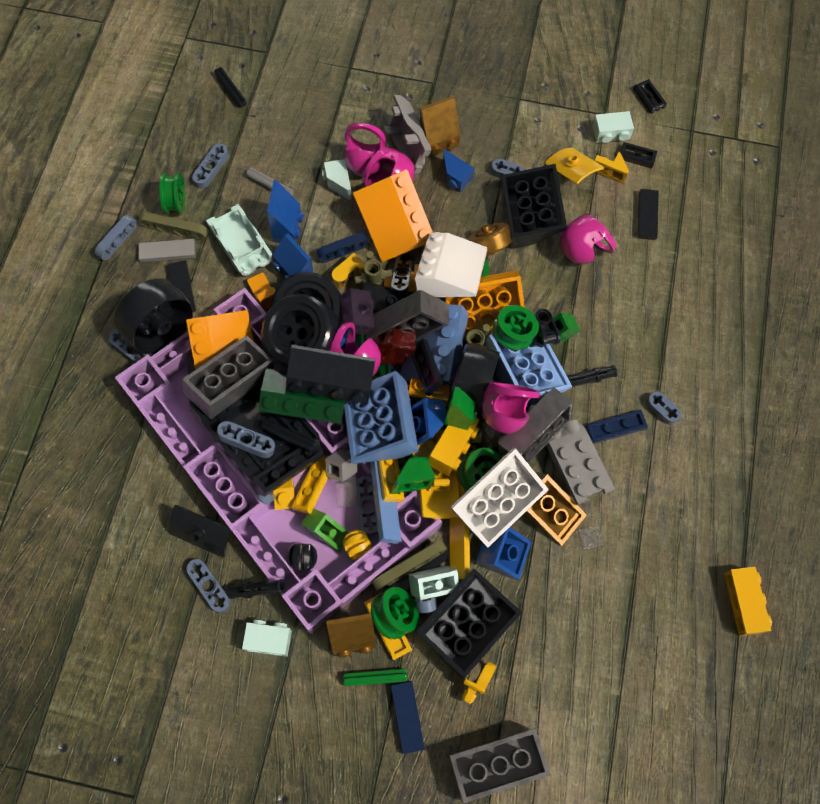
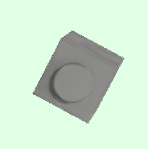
[325,449,358,482]

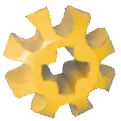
[343,529,373,561]

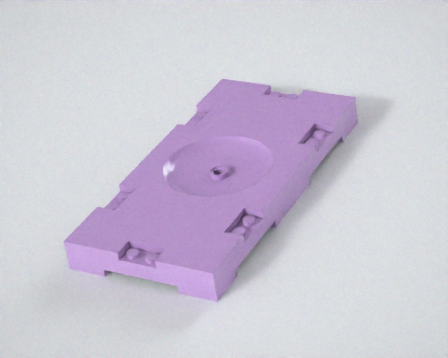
[115,288,442,634]

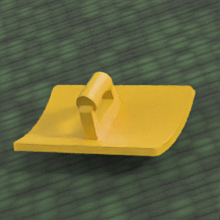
[545,148,604,184]
[419,467,460,519]

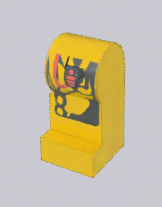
[332,253,365,289]

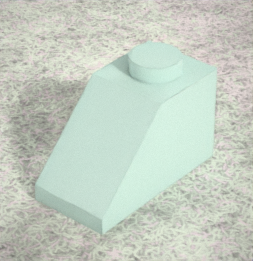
[322,159,352,200]

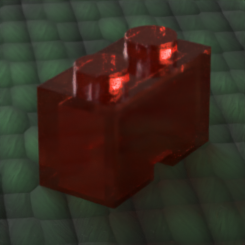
[378,328,416,367]

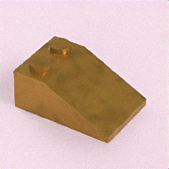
[420,96,460,157]
[523,472,587,546]
[326,613,376,658]

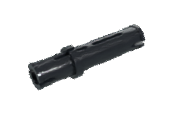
[568,365,618,387]
[227,579,286,599]

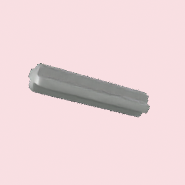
[246,168,294,196]

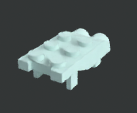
[206,204,273,276]

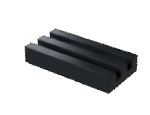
[633,79,667,114]
[620,142,658,169]

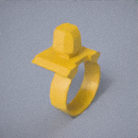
[462,661,497,704]

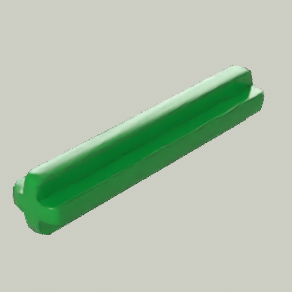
[343,668,407,686]

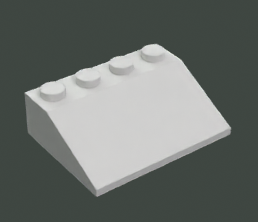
[415,232,487,297]
[451,448,549,547]

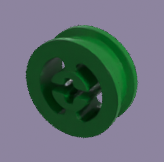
[159,173,186,214]
[492,305,539,350]
[458,448,502,491]
[371,587,420,639]

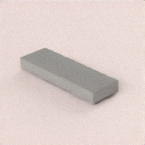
[139,239,196,262]

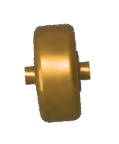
[467,223,512,256]

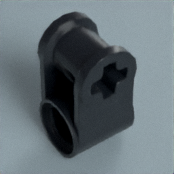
[534,308,561,348]

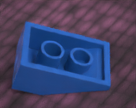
[267,180,304,243]

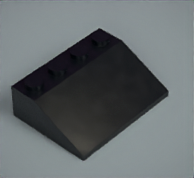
[501,164,567,249]
[416,568,522,680]

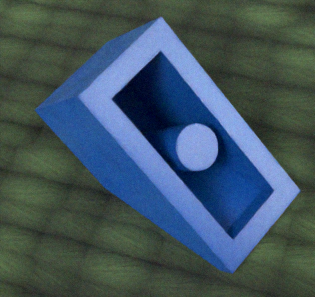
[443,150,474,192]

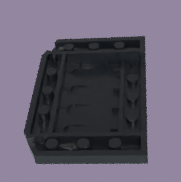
[189,382,324,497]

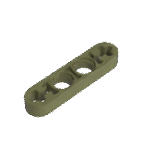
[138,212,209,241]
[372,540,447,592]

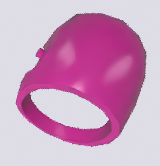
[344,123,386,176]
[362,147,415,186]
[560,214,616,264]
[330,322,381,375]
[482,382,540,434]

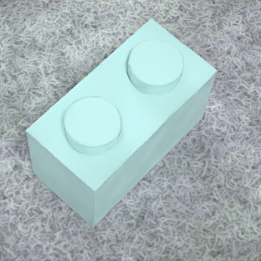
[592,111,634,143]
[409,566,459,600]
[242,620,292,657]

